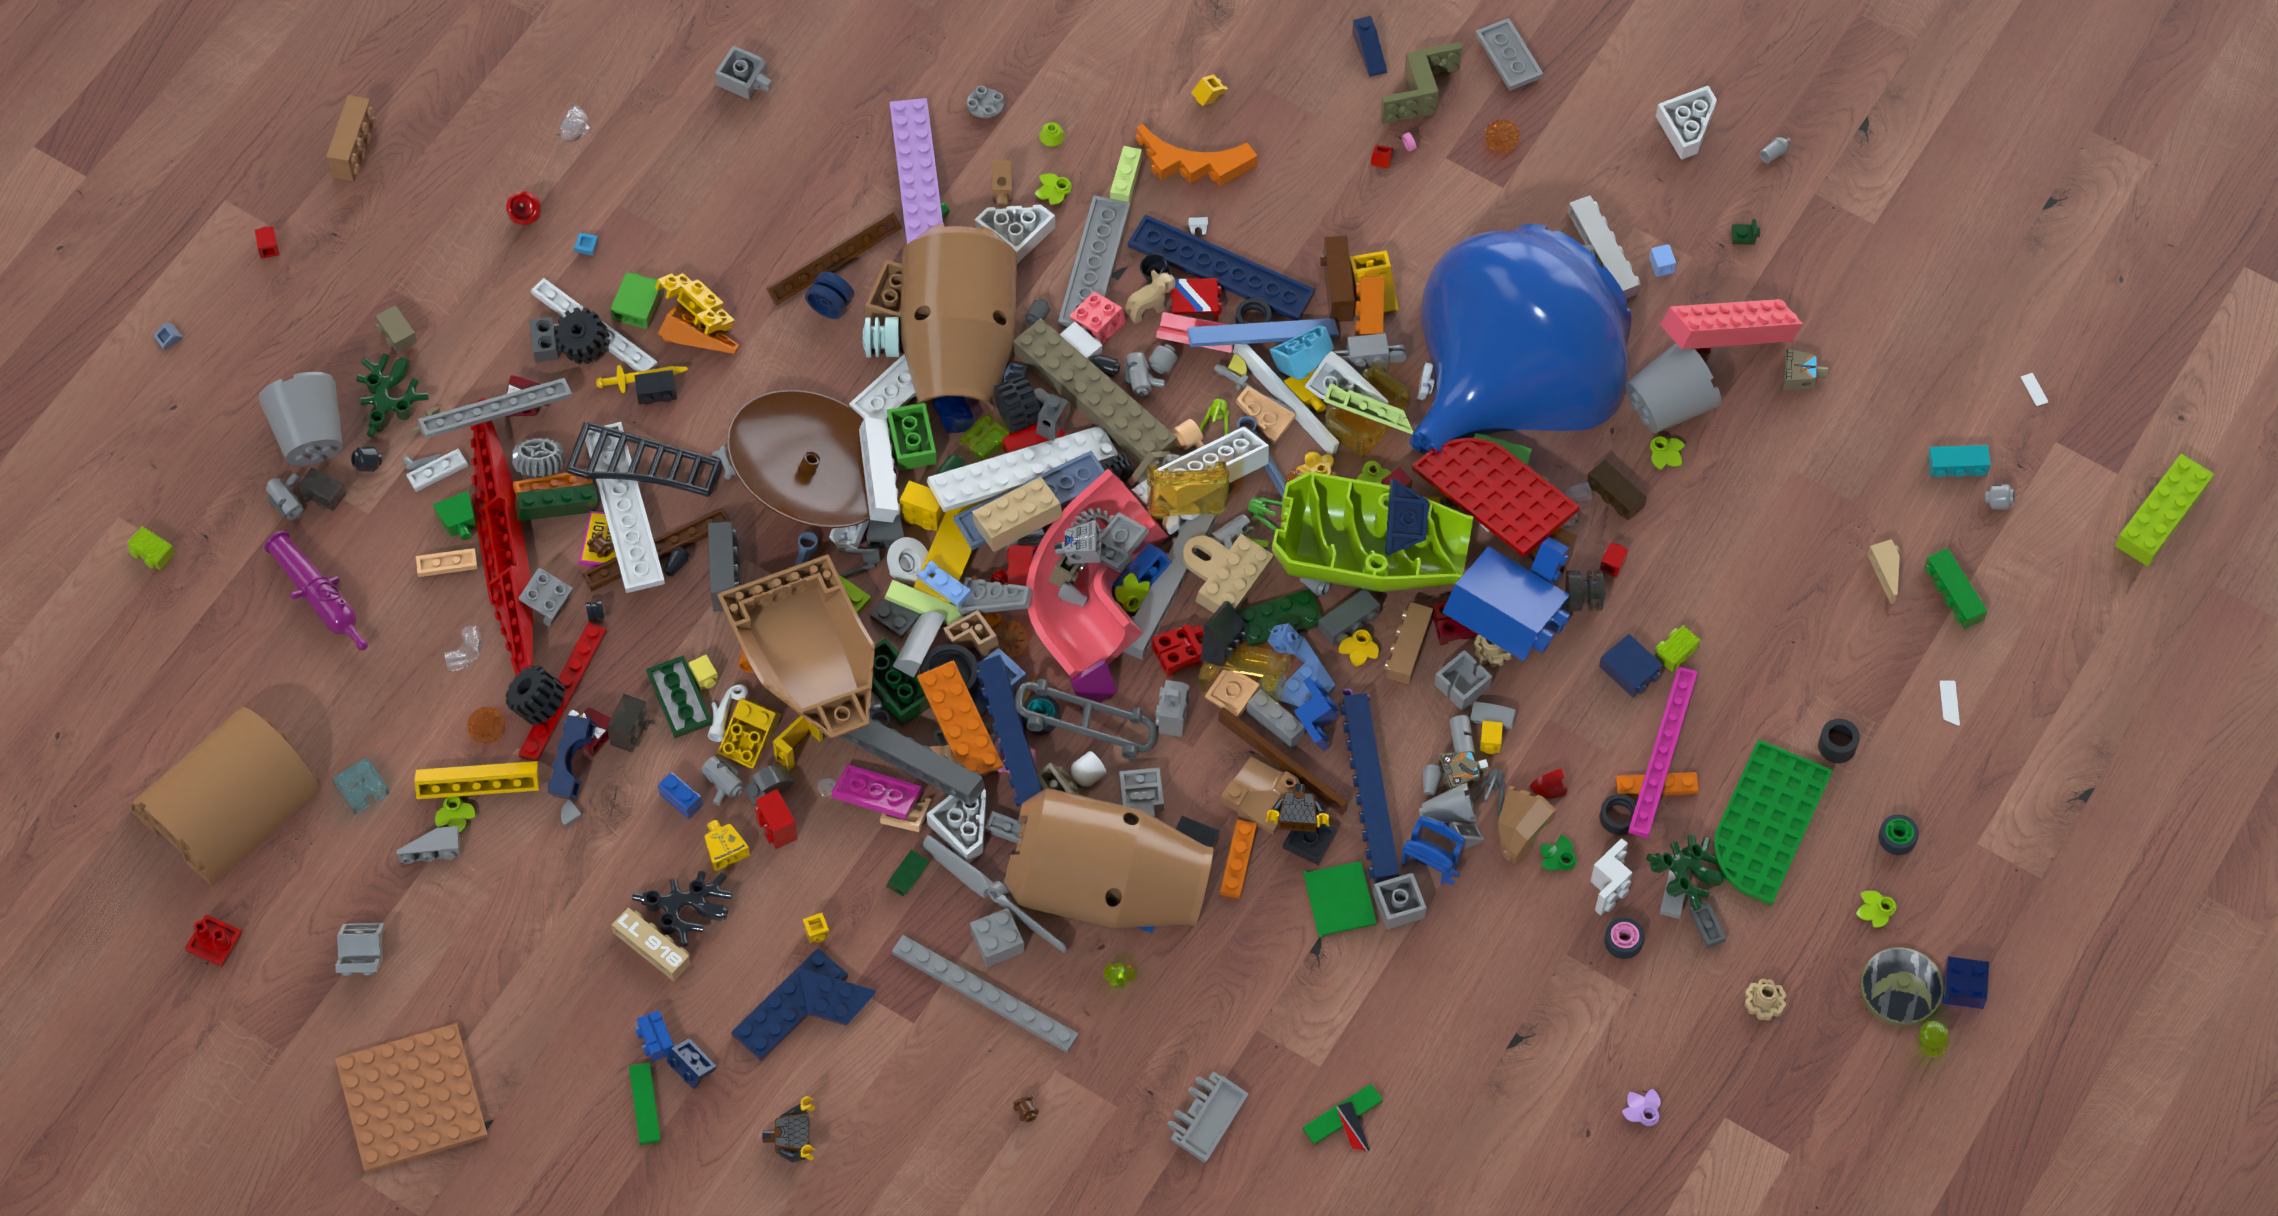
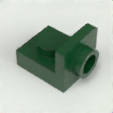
[1731,219,1760,245]

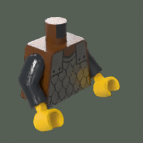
[1266,784,1329,832]
[762,1096,815,1163]

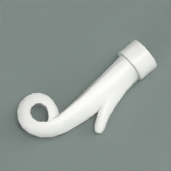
[708,684,748,742]

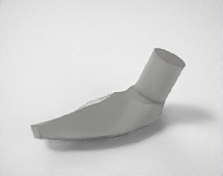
[402,453,440,470]

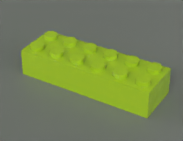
[2115,454,2214,567]

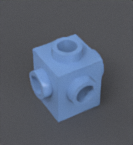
[1267,623,1302,656]

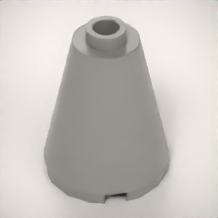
[1419,783,1476,823]

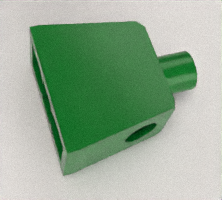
[433,491,476,540]

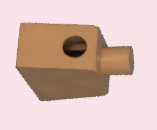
[992,160,1012,208]

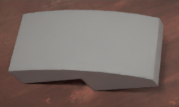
[1470,702,1516,729]

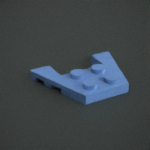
[1257,637,1335,710]

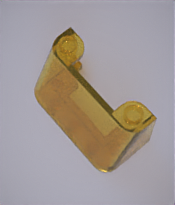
[1147,461,1230,519]

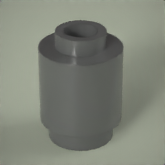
[1025,299,1051,327]

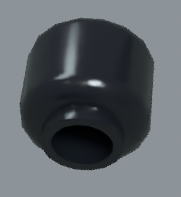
[351,447,382,472]

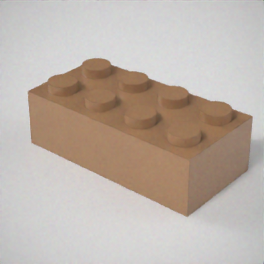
[326,95,376,182]

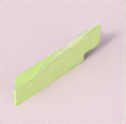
[1324,383,1413,434]

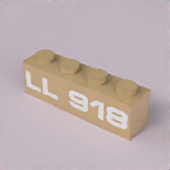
[612,908,691,981]

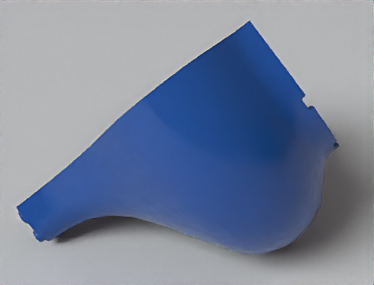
[1410,224,1632,455]

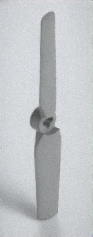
[923,835,1067,953]

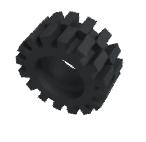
[1101,454,1135,482]

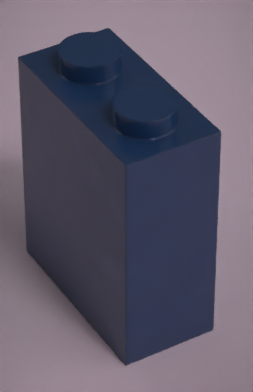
[1599,634,1663,698]

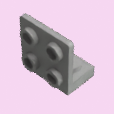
[519,568,573,627]

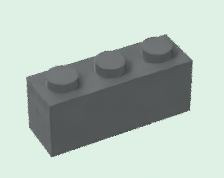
[1318,589,1380,646]

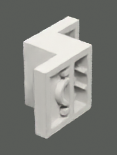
[1590,838,1632,916]

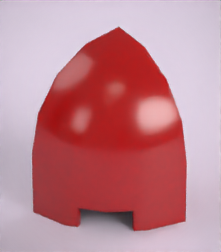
[1530,769,1567,799]

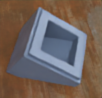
[153,322,183,349]
[1004,362,1028,382]

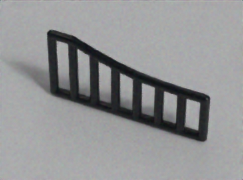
[566,421,722,497]

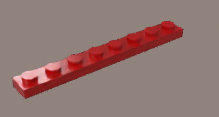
[518,622,607,762]

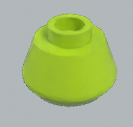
[1039,122,1065,147]

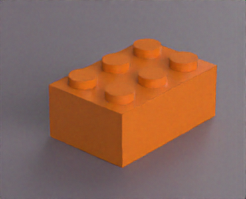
[1355,277,1384,336]

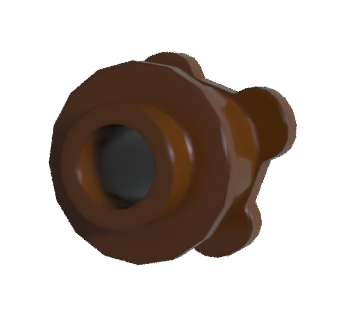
[587,531,613,558]
[1013,1094,1039,1122]

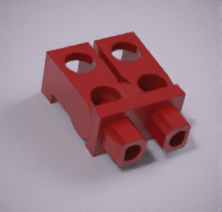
[1151,624,1204,678]

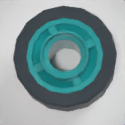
[1022,695,1060,734]

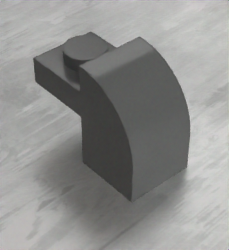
[744,765,794,805]

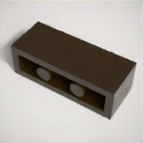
[1587,460,1647,520]

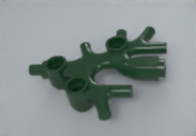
[356,353,429,438]
[1646,834,1724,911]

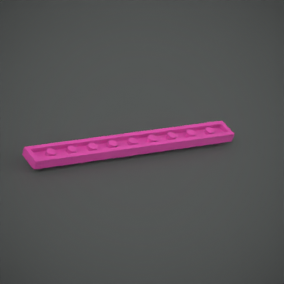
[1628,666,1698,838]

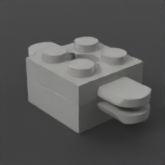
[1332,333,1407,376]

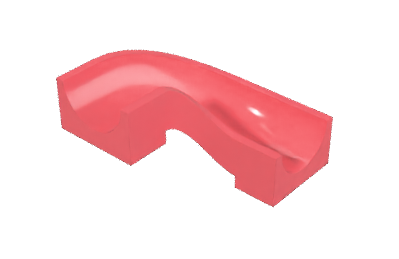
[1026,469,1169,678]

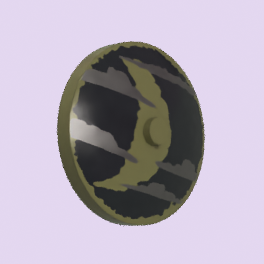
[1860,947,1944,1027]

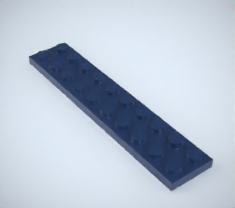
[1128,214,1315,321]

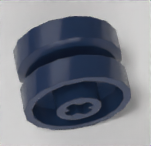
[805,271,854,319]

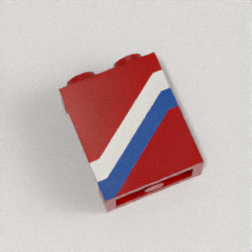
[1171,278,1222,321]

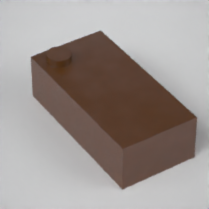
[1320,236,1355,322]

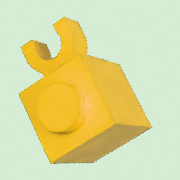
[1191,74,1228,106]

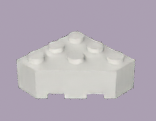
[1656,86,1717,160]
[974,205,1055,264]
[927,789,986,864]

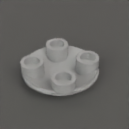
[967,86,1004,118]

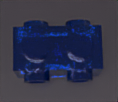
[934,396,975,434]

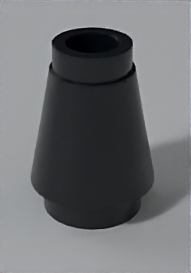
[663,546,690,577]

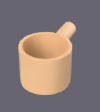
[1172,419,1205,450]

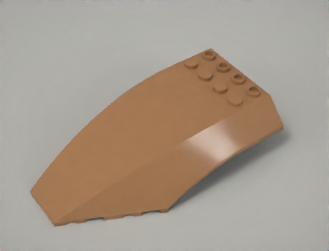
[717,554,875,739]

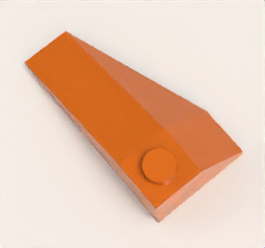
[658,305,740,354]

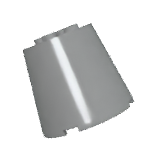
[1625,343,1722,433]
[258,372,343,466]

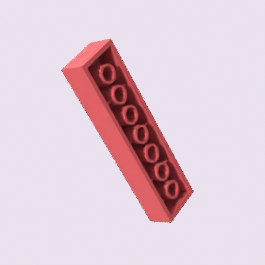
[1660,299,1803,350]

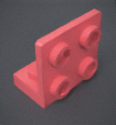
[1070,292,1126,345]

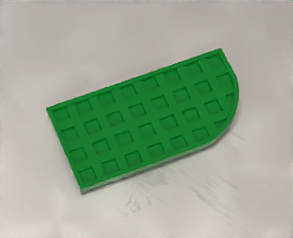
[1713,739,1833,906]

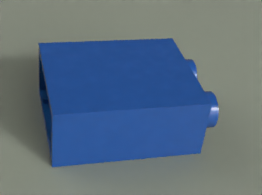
[1442,546,1571,661]

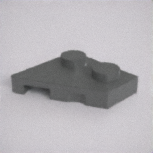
[870,600,921,639]

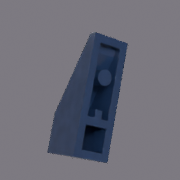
[1352,16,1387,77]

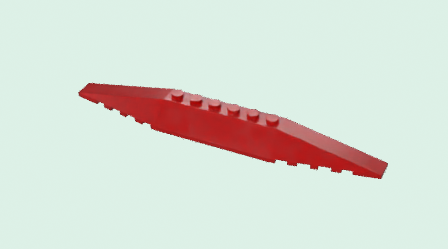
[470,398,533,675]

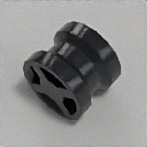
[585,599,605,622]

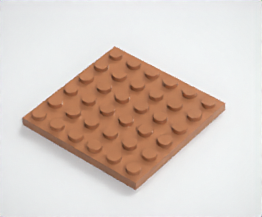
[335,1023,488,1173]

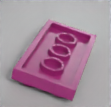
[831,764,922,820]

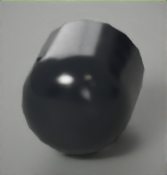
[1140,253,1171,284]

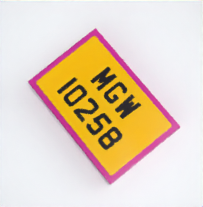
[579,511,616,567]

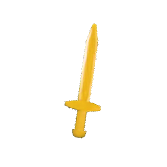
[596,365,688,394]

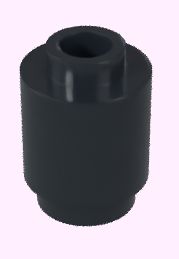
[1092,355,1120,378]

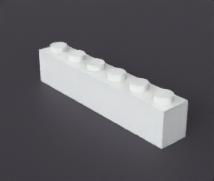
[1568,196,1640,298]
[859,417,900,523]

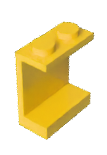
[773,716,823,771]

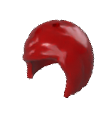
[506,191,542,225]

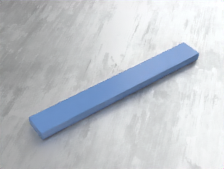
[1187,318,1339,347]

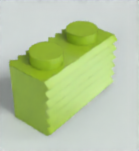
[127,526,175,570]
[1655,625,1701,673]

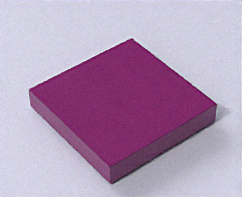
[1070,659,1117,711]

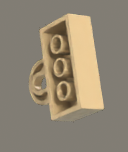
[1182,534,1274,613]

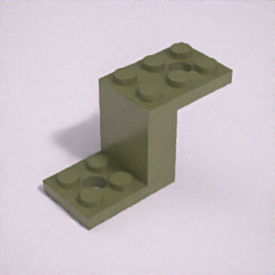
[1380,42,1462,124]

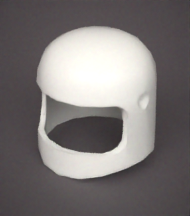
[1070,751,1107,787]

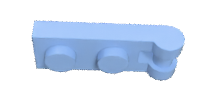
[917,561,972,607]

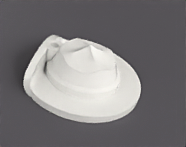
[887,537,928,585]

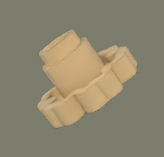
[1474,635,1512,667]
[1744,979,1786,1021]

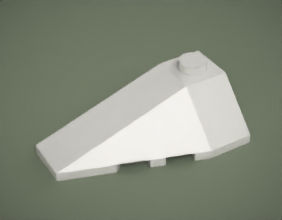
[1305,351,1389,404]

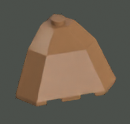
[1496,786,1556,865]

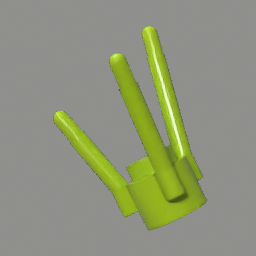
[1199,399,1230,436]

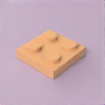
[1204,664,1261,718]

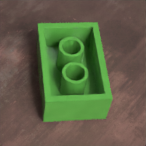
[887,403,937,471]

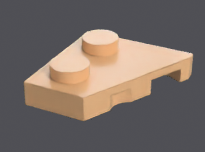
[880,798,931,832]

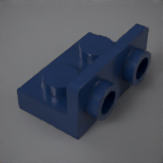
[666,1038,717,1089]

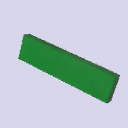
[629,1063,661,1146]
[1302,1084,1383,1146]

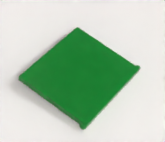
[1303,861,1377,938]

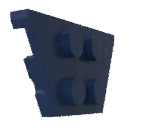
[1385,479,1429,555]
[798,969,876,1026]

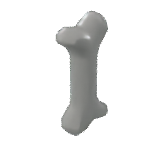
[712,446,736,480]

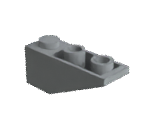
[397,826,461,864]

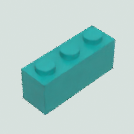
[1927,445,1991,478]

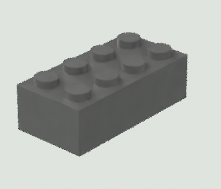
[708,522,740,612]

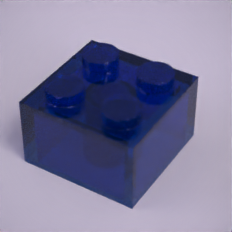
[1942,956,1989,1009]

